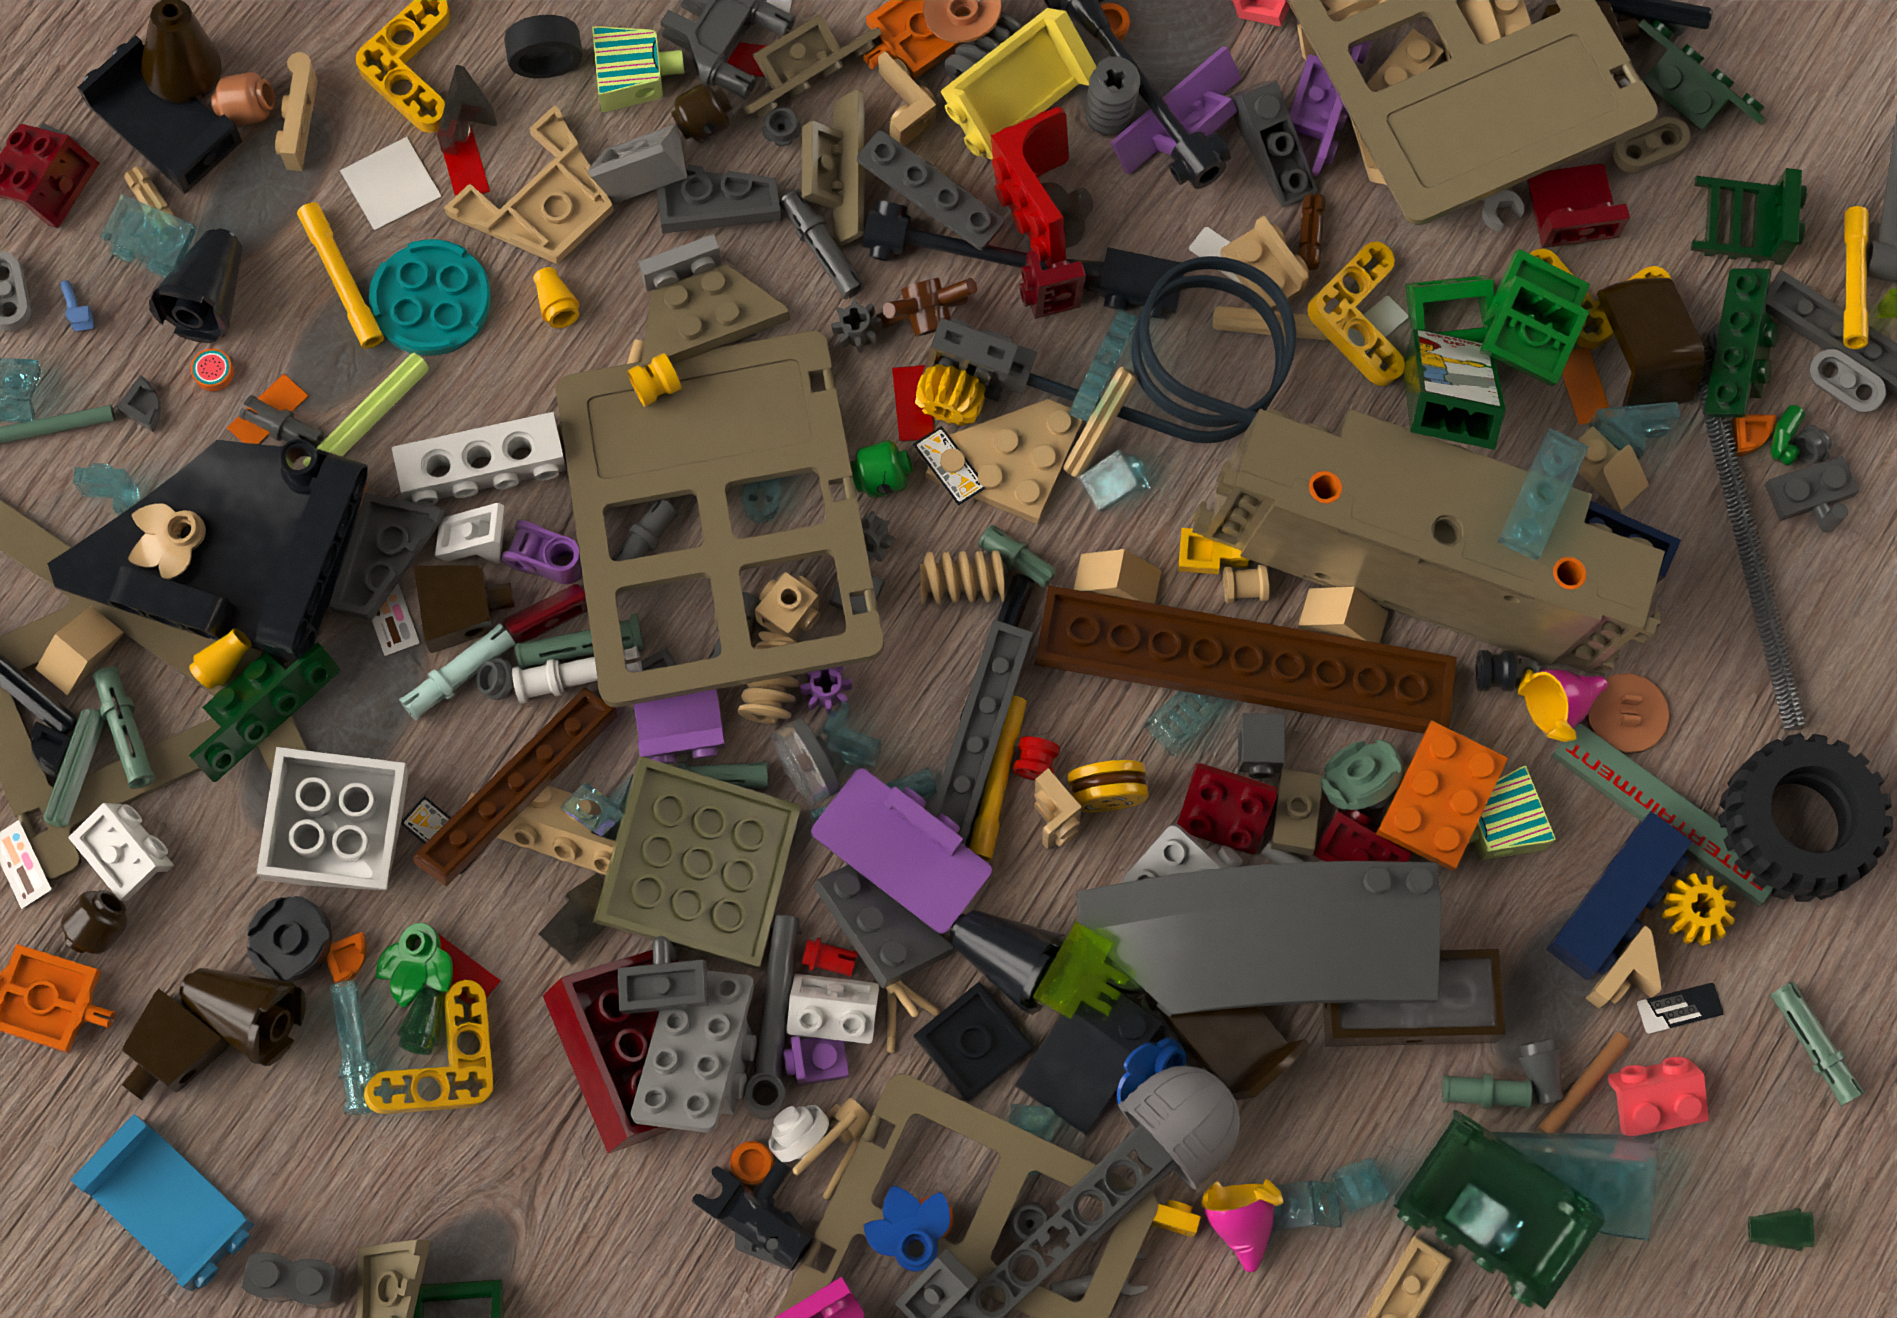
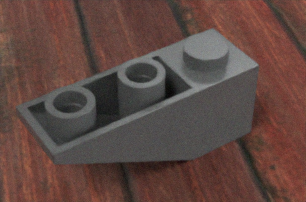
[1228,80,1318,207]

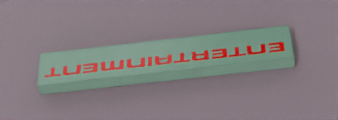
[1551,723,1773,906]

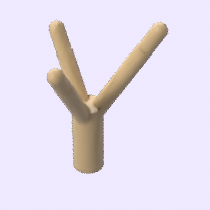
[886,980,940,1054]

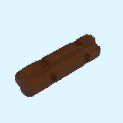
[1298,193,1325,270]

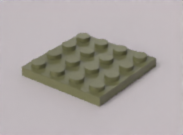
[593,756,802,969]

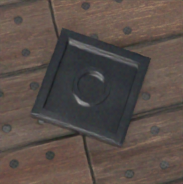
[913,982,1034,1103]

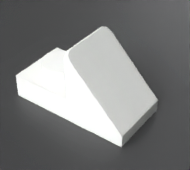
[435,503,504,564]

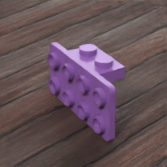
[811,769,992,934]

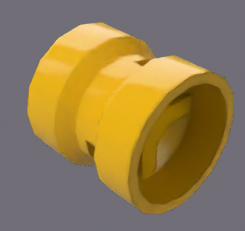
[627,353,682,407]

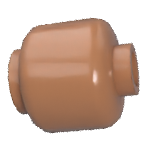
[211,71,275,127]

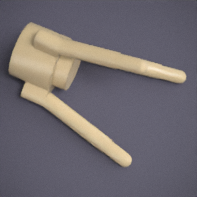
[793,1098,871,1200]

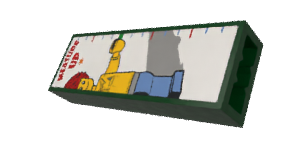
[1404,328,1506,450]

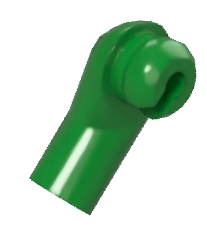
[1770,405,1805,466]

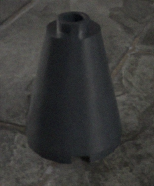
[149,228,242,343]
[950,910,1073,1015]

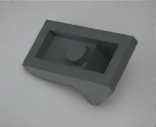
[895,1248,978,1318]

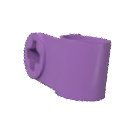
[501,520,583,585]

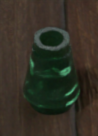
[397,988,445,1055]
[1748,1207,1814,1252]

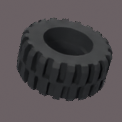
[1718,733,1894,902]

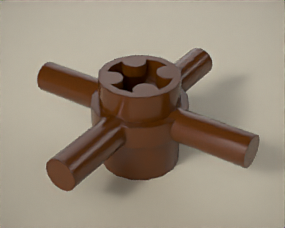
[876,278,977,337]

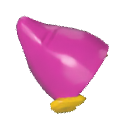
[1518,669,1608,742]
[1200,1179,1284,1272]

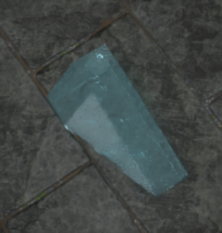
[1476,1132,1660,1241]

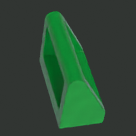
[1405,275,1494,343]

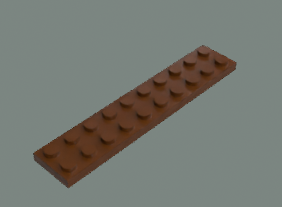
[1034,585,1457,734]

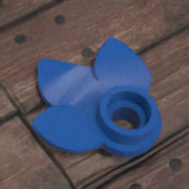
[1117,1038,1186,1104]
[864,1186,950,1272]

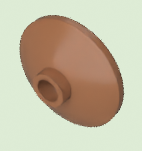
[923,0,1002,43]

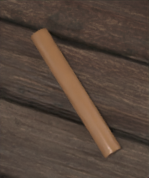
[1537,1032,1630,1139]

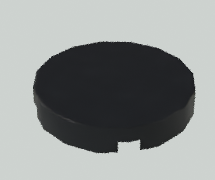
[247,896,333,982]

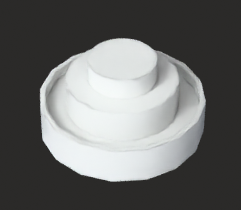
[769,1105,829,1162]

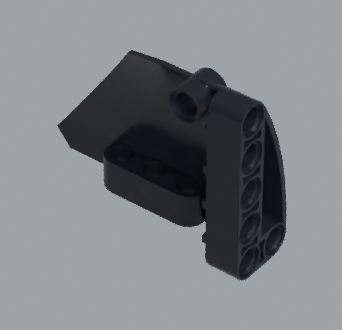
[47,439,368,662]

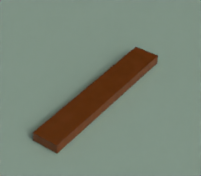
[413,687,617,887]

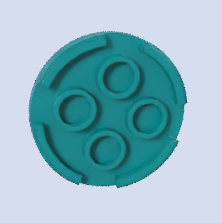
[369,239,492,356]

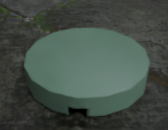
[1321,740,1404,810]

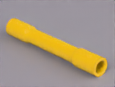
[297,202,384,349]
[1843,206,1869,349]
[969,695,1027,861]

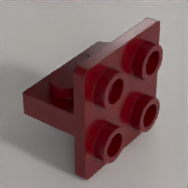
[1177,763,1278,855]

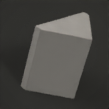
[588,124,687,203]

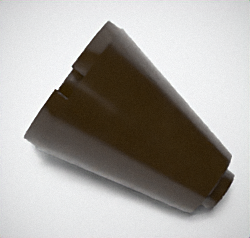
[141,0,222,103]
[180,968,306,1066]

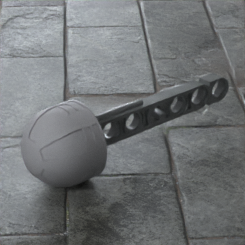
[944,1066,1240,1318]

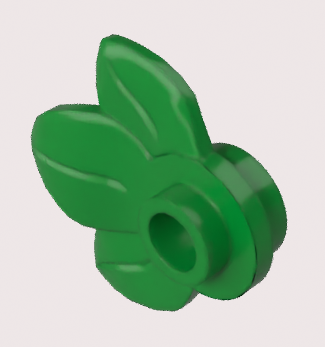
[376,923,453,1008]

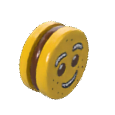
[1067,760,1149,812]

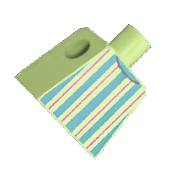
[592,26,685,112]
[1468,766,1556,860]

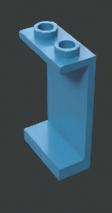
[70,1114,254,1291]

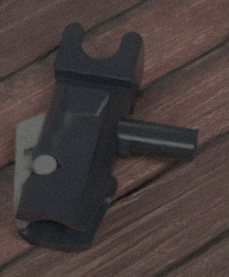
[692,1159,813,1270]

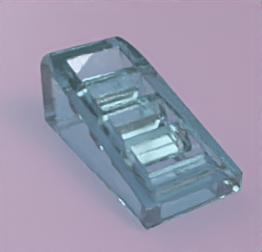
[1144,691,1232,756]

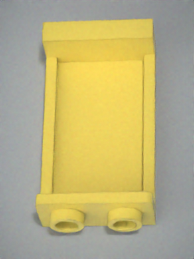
[940,8,1097,159]

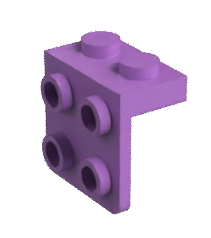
[634,689,726,764]

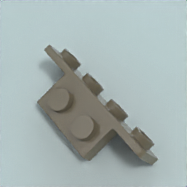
[741,14,882,118]
[802,89,865,247]

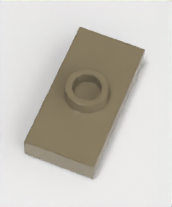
[1270,768,1323,856]

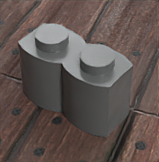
[241,1252,345,1309]

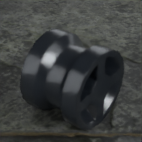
[1475,650,1516,691]

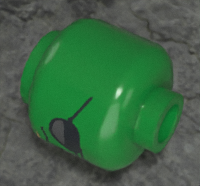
[850,440,913,498]

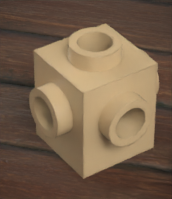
[755,572,820,639]

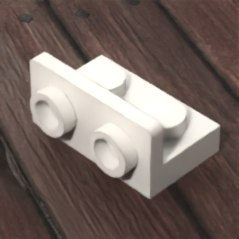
[68,803,174,901]
[787,973,880,1044]

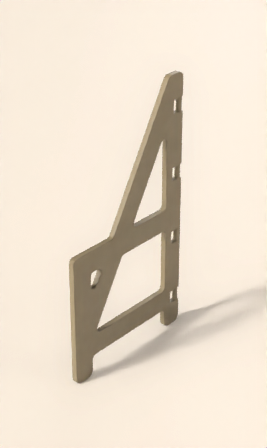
[0,500,308,881]

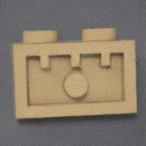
[1220,216,1309,311]
[1034,768,1082,850]

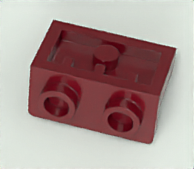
[1019,250,1086,319]
[1313,808,1412,862]

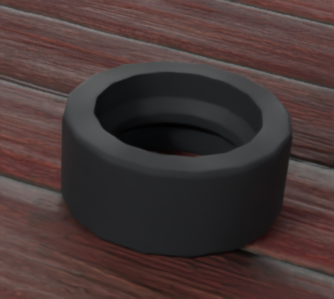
[504,15,583,79]

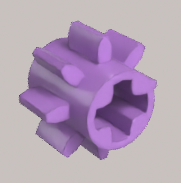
[800,666,852,715]

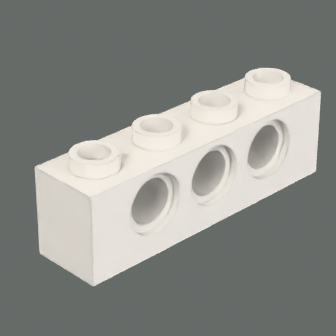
[392,412,567,506]

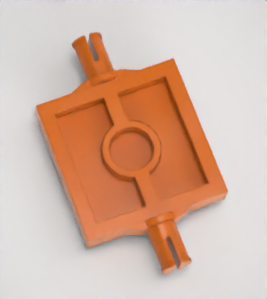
[863,0,965,80]
[0,944,115,1054]

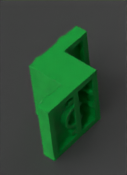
[1480,249,1590,387]

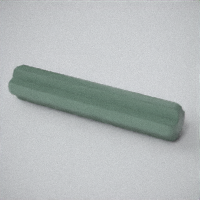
[43,708,105,828]

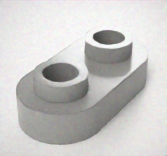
[0,251,31,331]
[1809,349,1886,413]

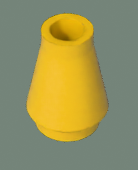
[533,267,580,329]
[189,628,252,689]

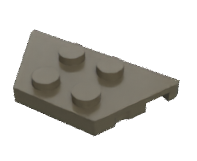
[641,264,791,367]

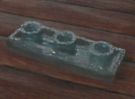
[1497,428,1589,561]

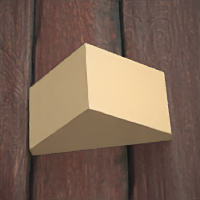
[1074,549,1161,604]
[1298,587,1388,643]
[35,605,125,696]

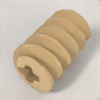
[920,550,1004,604]
[737,631,800,725]

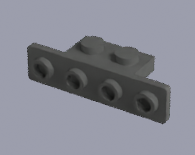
[857,130,1005,250]

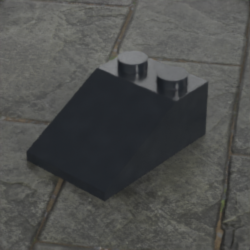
[1015,973,1162,1135]

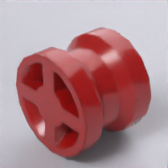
[1012,736,1060,781]

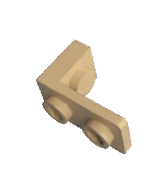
[878,51,936,146]

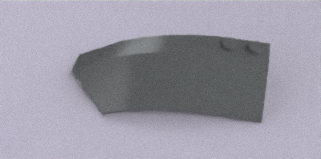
[1077,861,1442,1017]

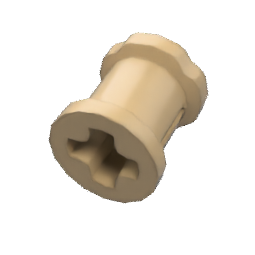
[1223,564,1269,604]

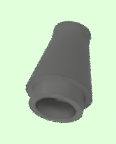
[1517,1038,1564,1104]

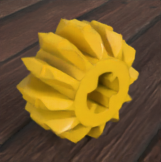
[915,364,986,426]
[1661,873,1736,946]

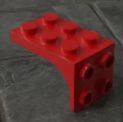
[991,107,1069,267]

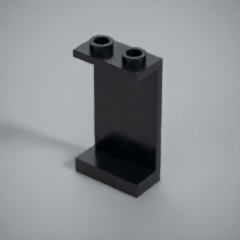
[77,35,243,194]

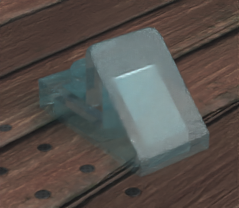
[1589,402,1680,461]

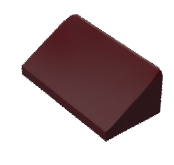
[504,584,588,643]

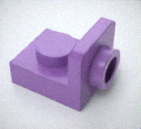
[784,1036,849,1086]

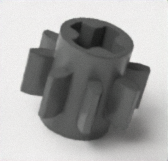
[831,299,883,353]
[860,511,895,562]

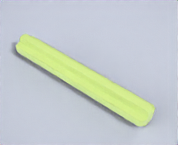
[303,353,429,468]

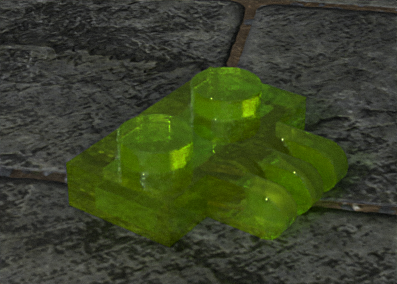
[1033,922,1129,1020]

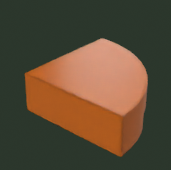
[1732,414,1776,457]
[326,932,367,989]

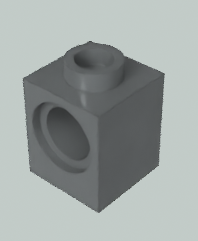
[1238,713,1285,779]

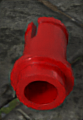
[801,937,858,978]

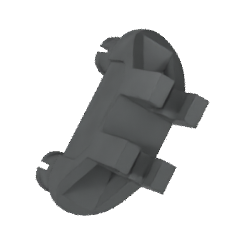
[660,0,796,100]

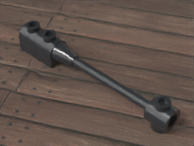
[1044,0,1231,189]
[863,201,1184,319]

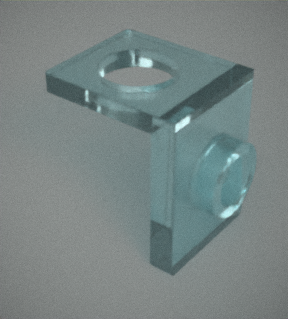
[561,774,633,837]
[1272,1181,1342,1231]

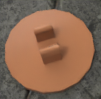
[1587,673,1670,754]

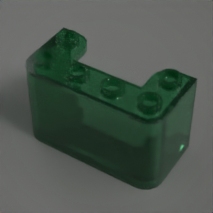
[1394,1109,1606,1310]

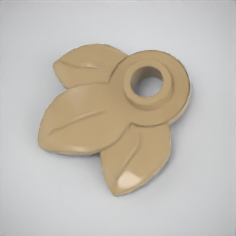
[128,503,206,580]

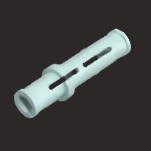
[399,624,515,721]

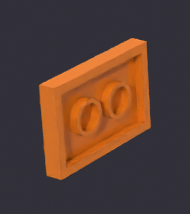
[1376,720,1508,872]

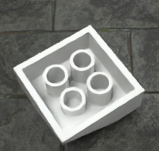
[256,747,409,890]

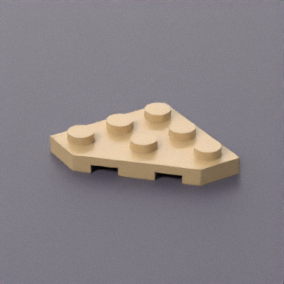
[925,399,1085,524]

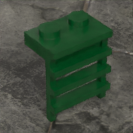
[1691,168,1807,265]

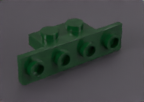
[1638,19,1767,131]
[1704,268,1778,418]
[189,642,340,782]

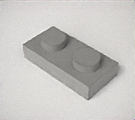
[638,234,721,292]

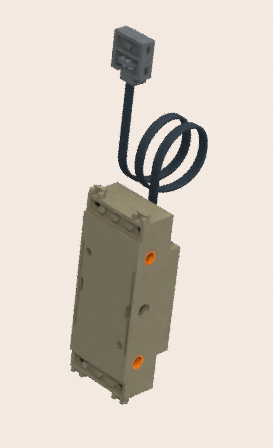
[922,256,1665,676]

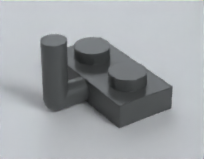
[1765,456,1859,533]
[618,936,709,1014]

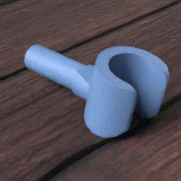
[60,280,94,331]

